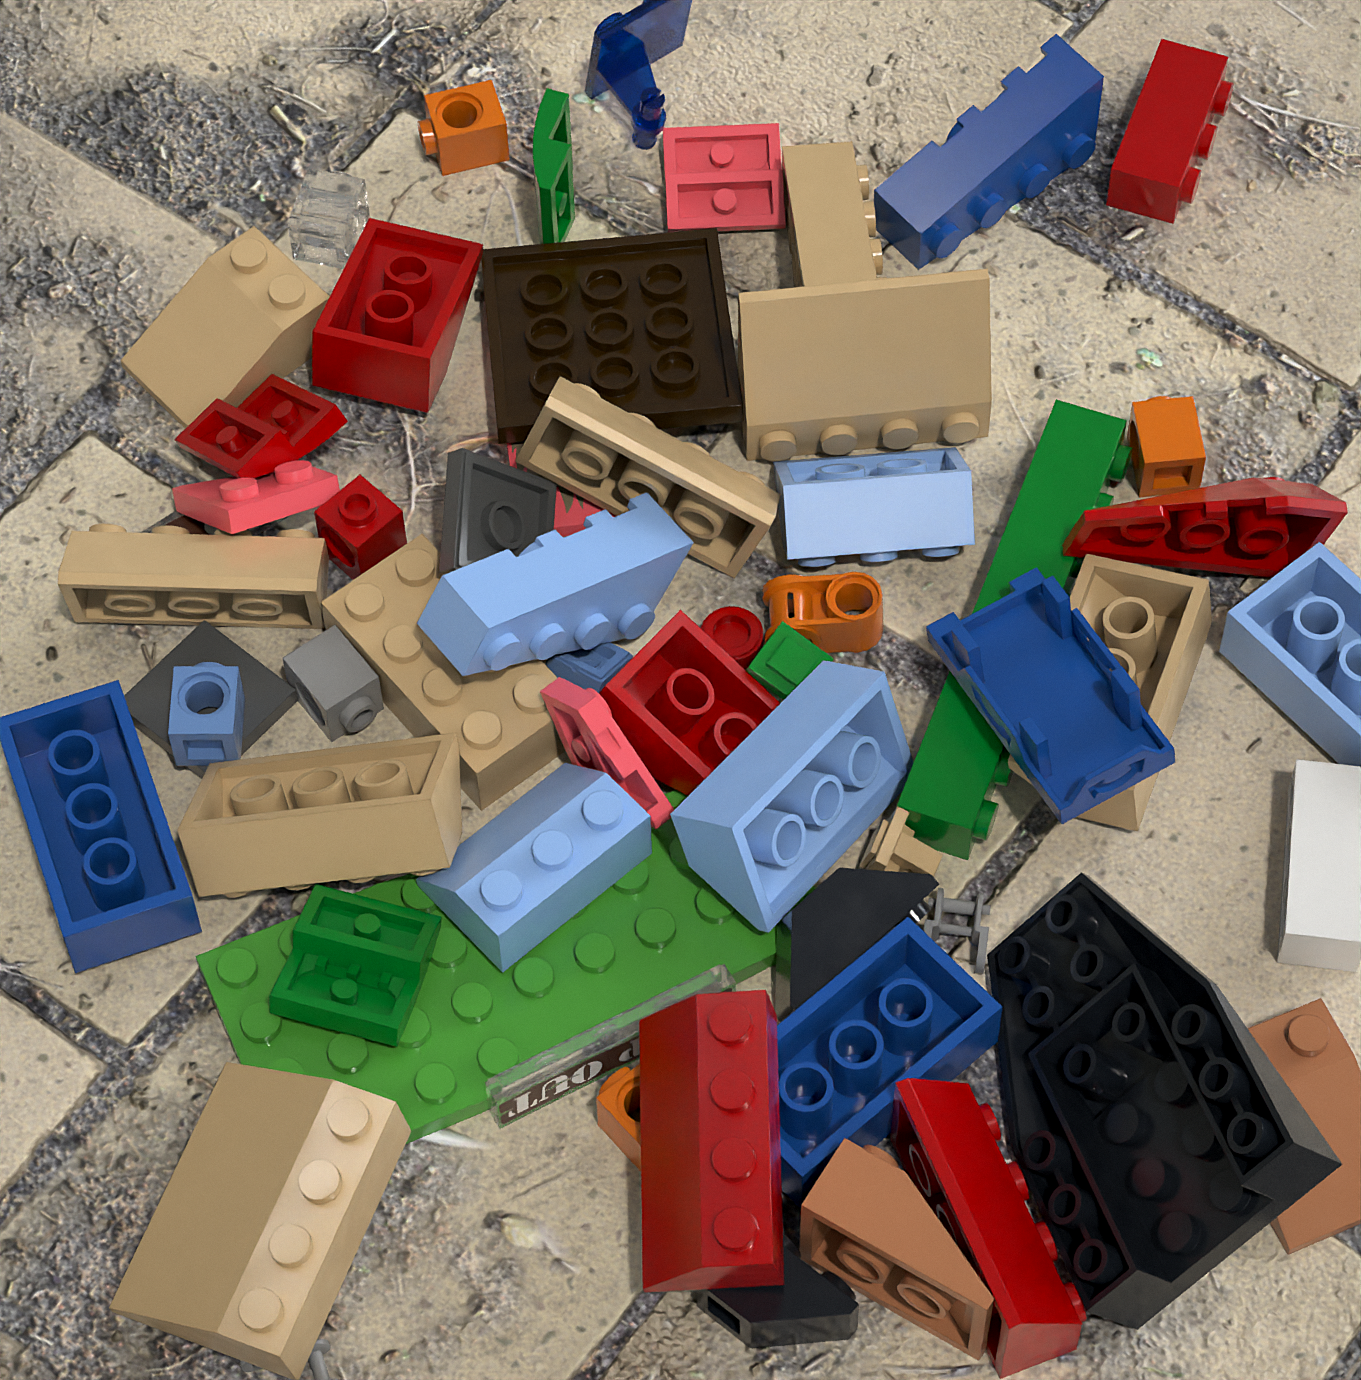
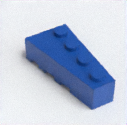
[874,34,1104,270]

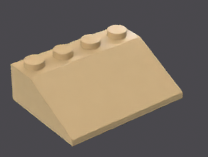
[738,268,992,461]
[109,1062,411,1380]

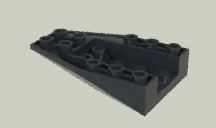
[987,872,1342,1330]

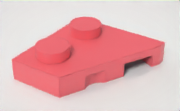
[172,460,340,534]
[540,677,674,829]

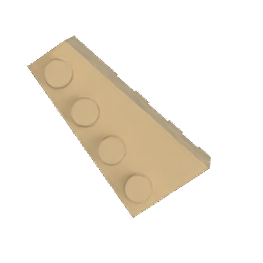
[782,141,887,287]

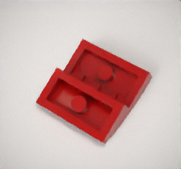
[174,374,348,478]

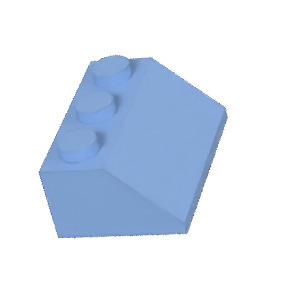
[773,447,975,567]
[416,763,652,972]

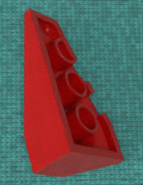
[1062,477,1348,577]

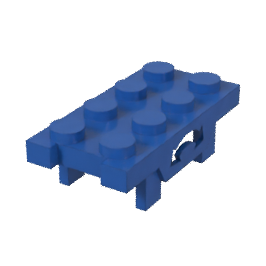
[926,567,1175,824]

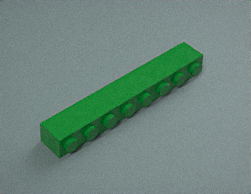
[897,399,1133,860]

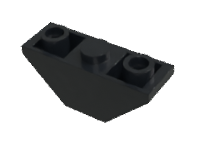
[775,868,939,1023]
[695,1235,859,1349]

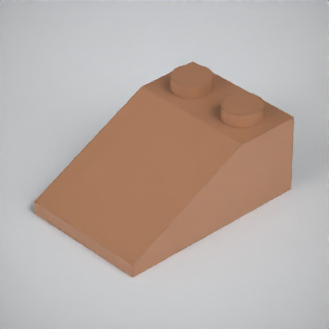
[1248,998,1361,1255]
[799,1138,994,1361]

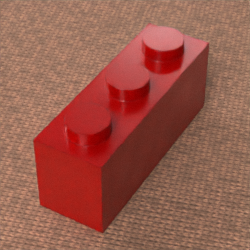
[1106,39,1234,224]

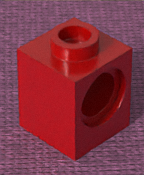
[314,474,407,580]

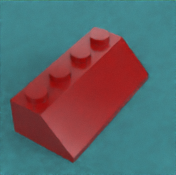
[639,990,784,1293]
[890,1078,1087,1379]

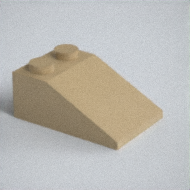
[120,226,330,428]

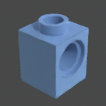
[168,662,245,766]

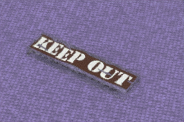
[485,964,736,1129]

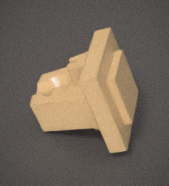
[860,807,943,877]

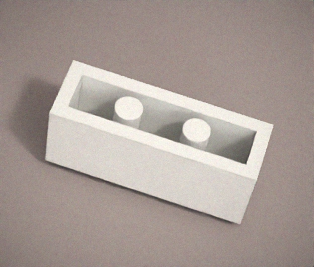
[1277,759,1361,972]

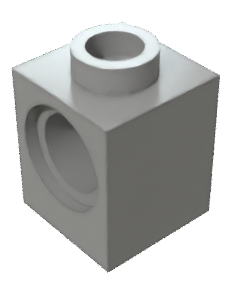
[282,625,384,742]

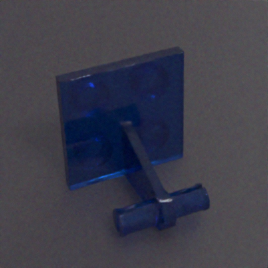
[584,0,692,150]

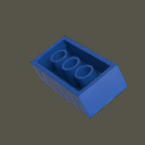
[0,680,202,973]
[777,917,1002,1209]

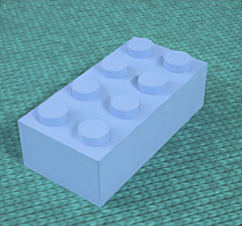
[1219,542,1361,766]

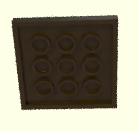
[481,228,743,444]

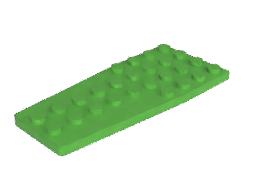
[196,790,815,1144]

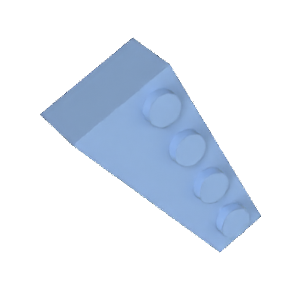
[417,492,694,676]

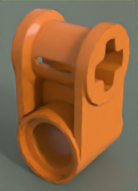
[762,572,884,653]

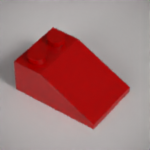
[312,218,483,413]
[599,609,780,796]

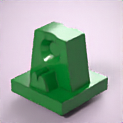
[746,621,834,701]

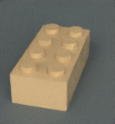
[321,534,566,811]

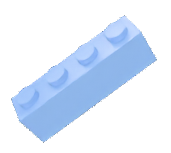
[670,660,914,933]

